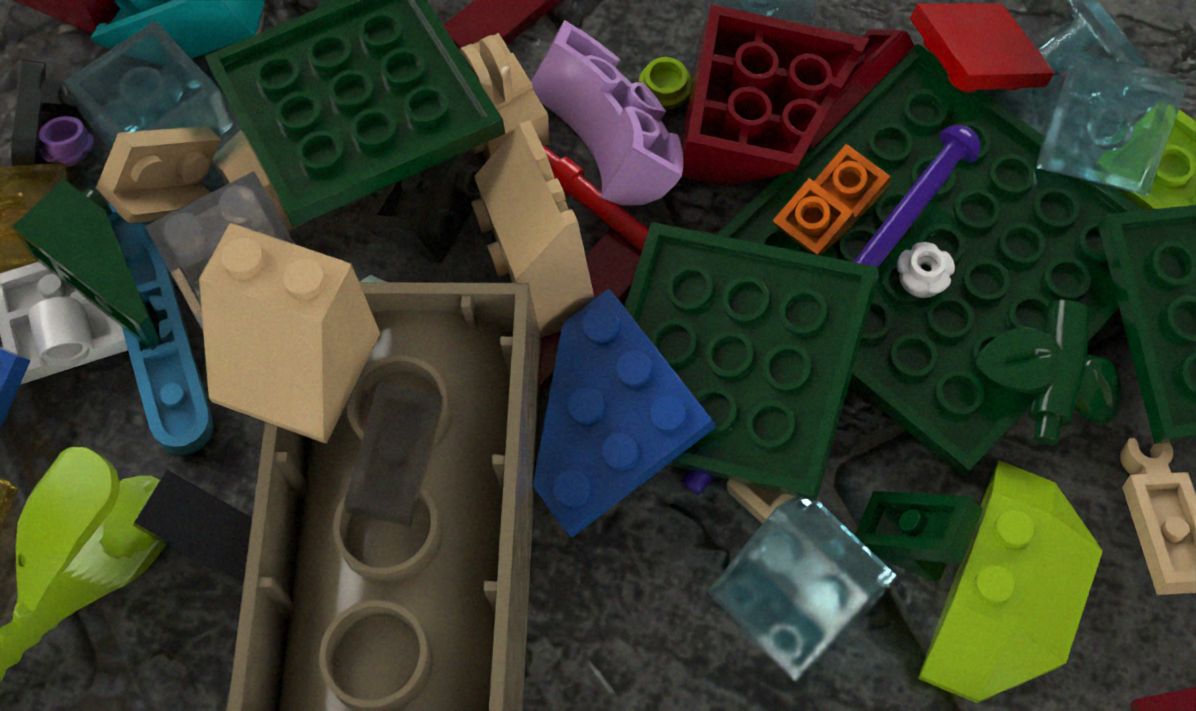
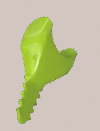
[0,447,167,682]

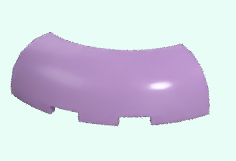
[531,20,684,205]

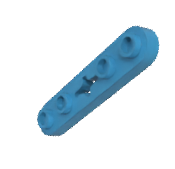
[108,204,214,456]

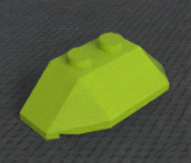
[918,460,1103,704]

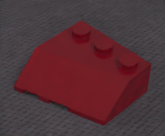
[681,4,869,187]

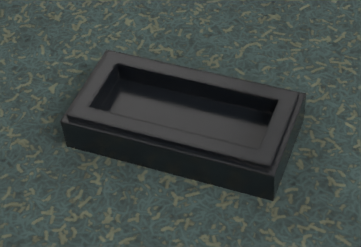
[133,470,252,586]

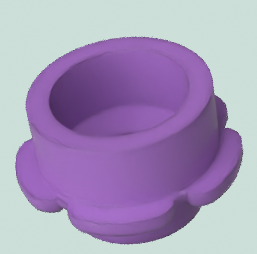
[39,116,94,167]

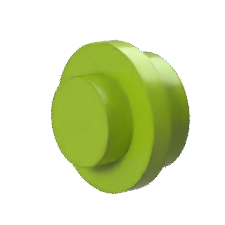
[639,57,692,110]

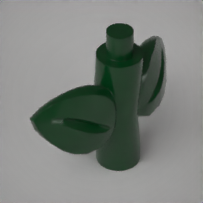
[974,300,1122,445]

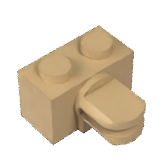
[459,33,550,161]

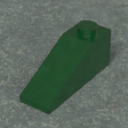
[12,179,161,351]

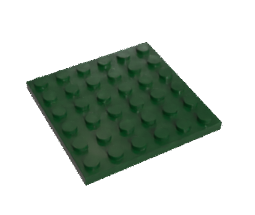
[716,43,1143,478]

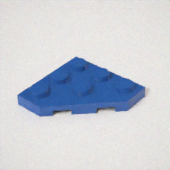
[533,288,717,537]

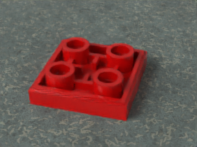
[909,3,1055,92]

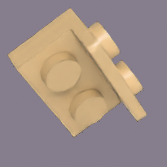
[96,126,221,224]

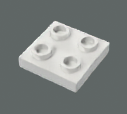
[0,262,128,385]

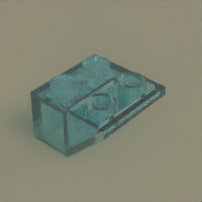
[707,496,897,681]

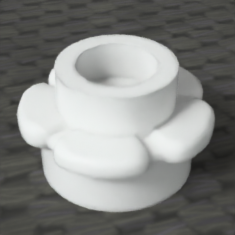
[897,242,955,298]

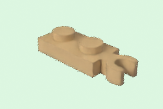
[1120,438,1196,595]

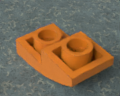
[772,144,891,256]

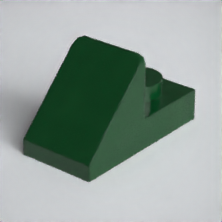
[851,491,983,581]

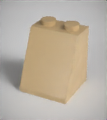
[199,223,380,444]

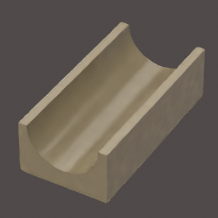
[227,282,542,711]

